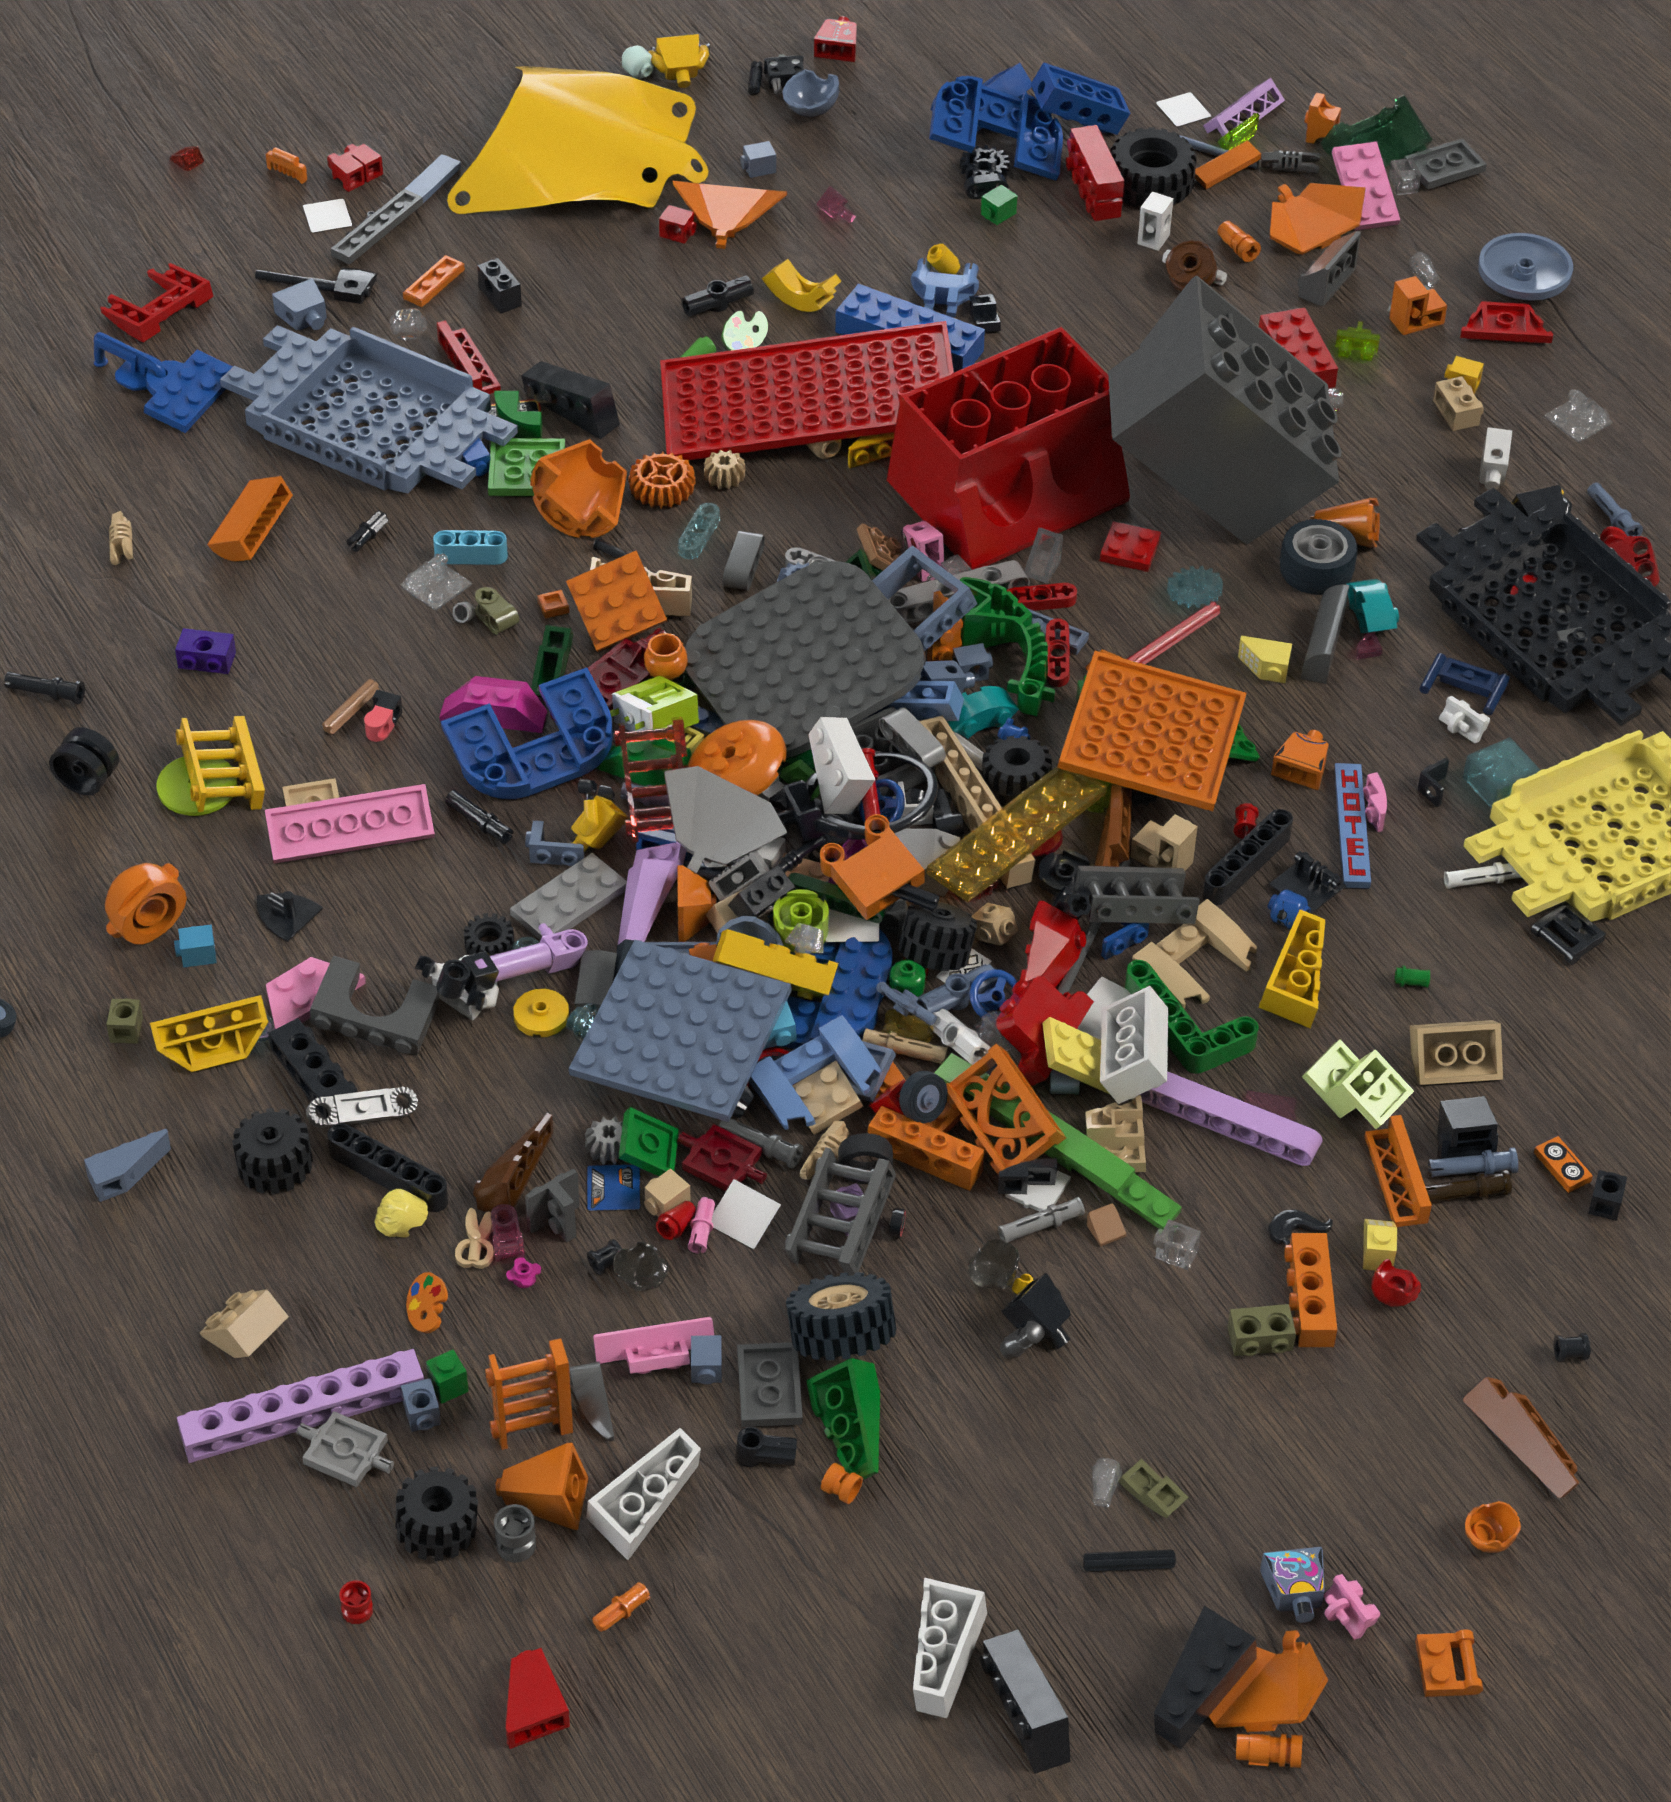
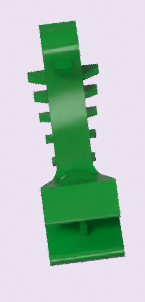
[960,577,1055,716]

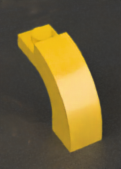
[761,259,841,312]

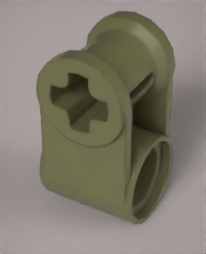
[475,587,519,635]

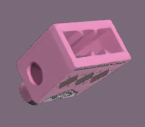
[901,521,945,582]

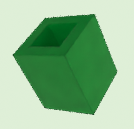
[981,185,1018,225]
[426,1349,469,1404]

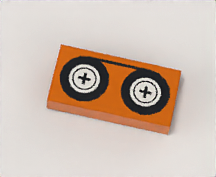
[1534,1136,1593,1193]

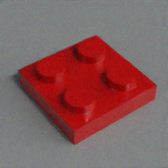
[1100,521,1161,572]

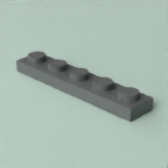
[331,189,423,264]

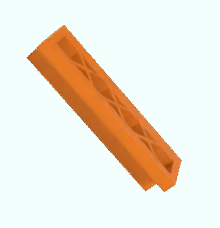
[1364,1115,1432,1227]

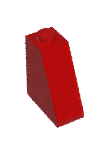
[506,1648,570,1749]

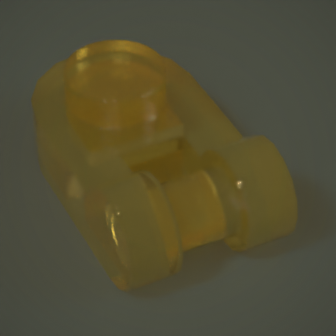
[882,1009,933,1043]

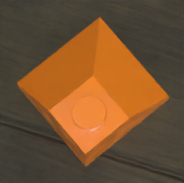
[678,865,717,942]

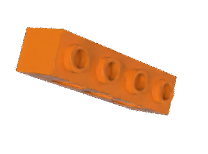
[868,1106,984,1191]
[1284,1233,1337,1347]

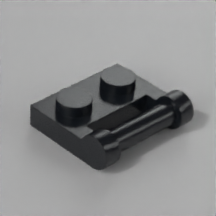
[1531,902,1606,965]

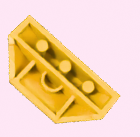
[150,995,268,1073]

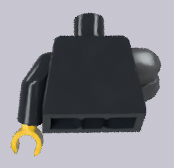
[1000,1273,1071,1359]

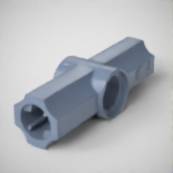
[916,964,997,1014]

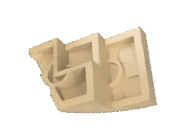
[1085,1095,1146,1172]

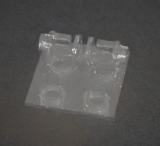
[1544,389,1613,443]
[400,553,472,611]

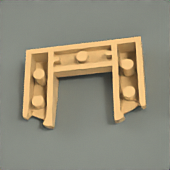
[1132,899,1257,1008]

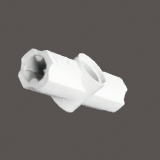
[930,1009,990,1065]

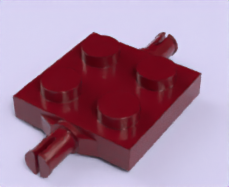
[678,1124,767,1191]

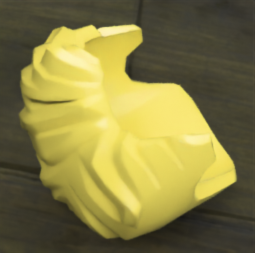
[374,1189,428,1238]

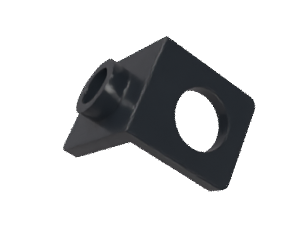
[1417,758,1449,807]

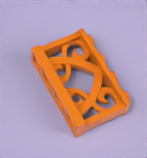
[946,1043,1066,1175]

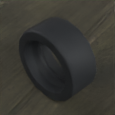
[838,1133,893,1184]

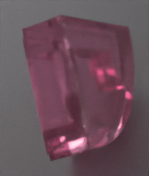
[1356,632,1382,660]

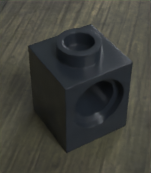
[1588,1170,1627,1221]

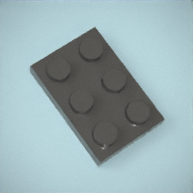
[1404,138,1487,189]
[737,1342,802,1427]

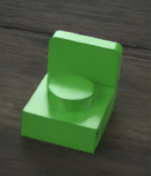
[780,759,820,801]

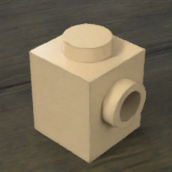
[644,1168,690,1217]

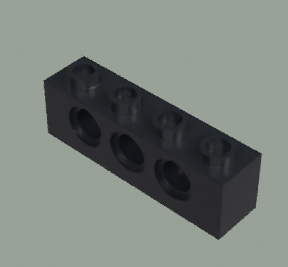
[268,1018,358,1119]

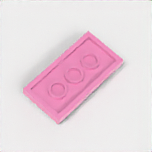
[1331,142,1400,231]

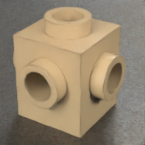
[972,903,1019,946]

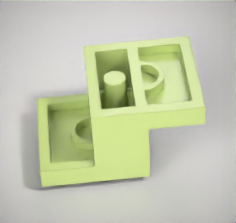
[1302,1039,1414,1129]

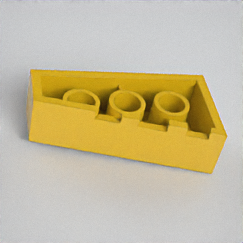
[712,929,839,1001]

